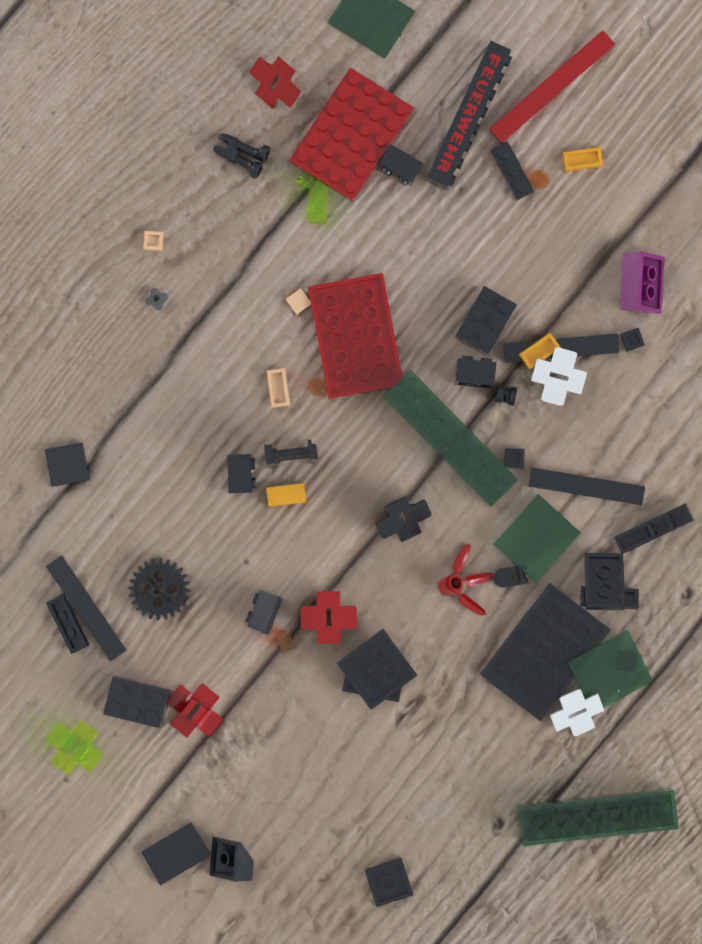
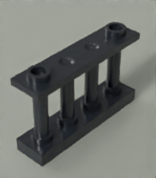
[264,440,318,469]

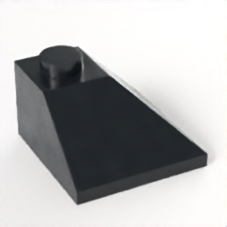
[209,837,254,882]

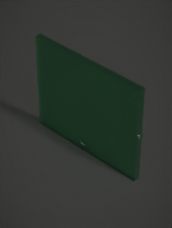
[328,0,415,59]
[493,494,581,583]
[567,630,653,708]

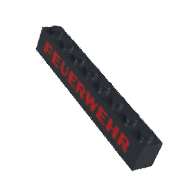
[426,40,512,190]

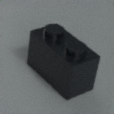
[379,144,424,186]
[227,454,256,494]

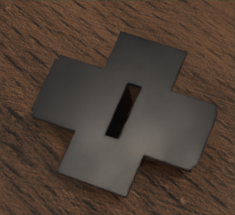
[375,496,432,543]

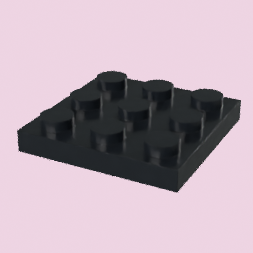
[337,629,418,710]

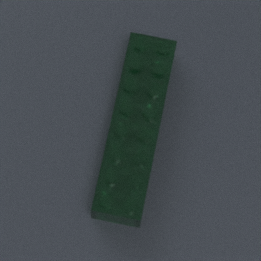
[382,369,518,507]
[517,788,679,846]

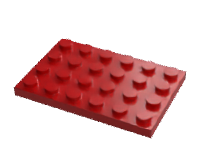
[289,67,414,202]
[308,273,404,399]

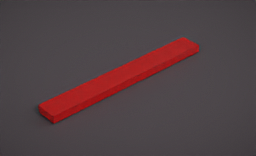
[489,30,615,144]

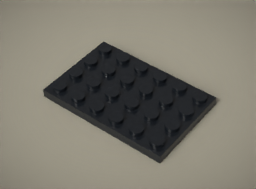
[479,583,611,722]

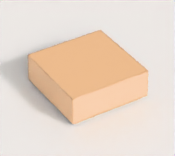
[143,231,164,252]
[285,288,311,315]

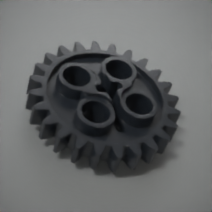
[128,558,191,621]

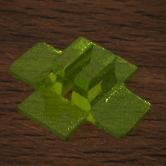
[46,719,103,775]

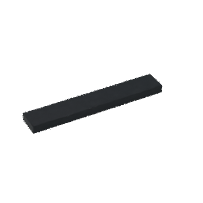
[503,334,619,363]
[528,468,645,506]
[46,555,127,661]

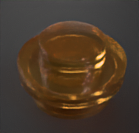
[530,170,549,189]
[308,377,327,396]

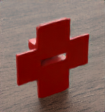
[249,56,301,108]
[301,591,357,644]
[168,683,223,738]

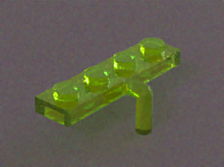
[296,175,329,224]

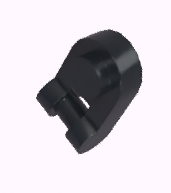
[493,564,529,588]

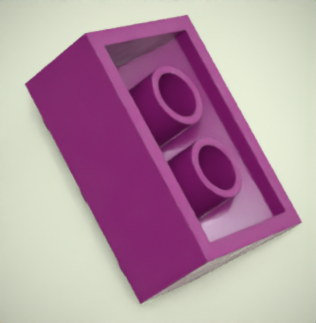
[620,251,665,314]

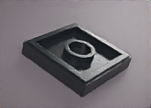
[45,442,90,487]
[365,858,413,907]

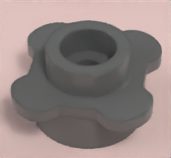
[145,288,168,310]

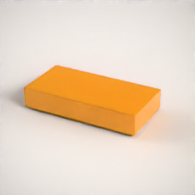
[562,147,603,172]
[519,333,561,370]
[266,483,307,507]

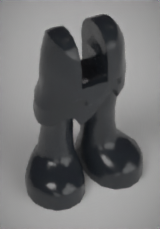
[212,133,271,179]

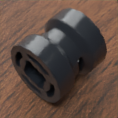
[495,384,518,406]

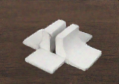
[531,347,587,406]
[550,689,604,736]

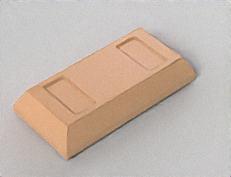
[266,368,290,408]

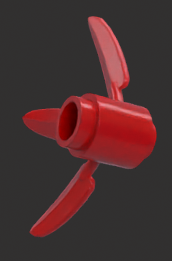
[438,544,494,615]

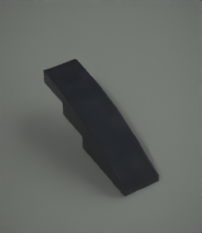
[614,503,694,554]

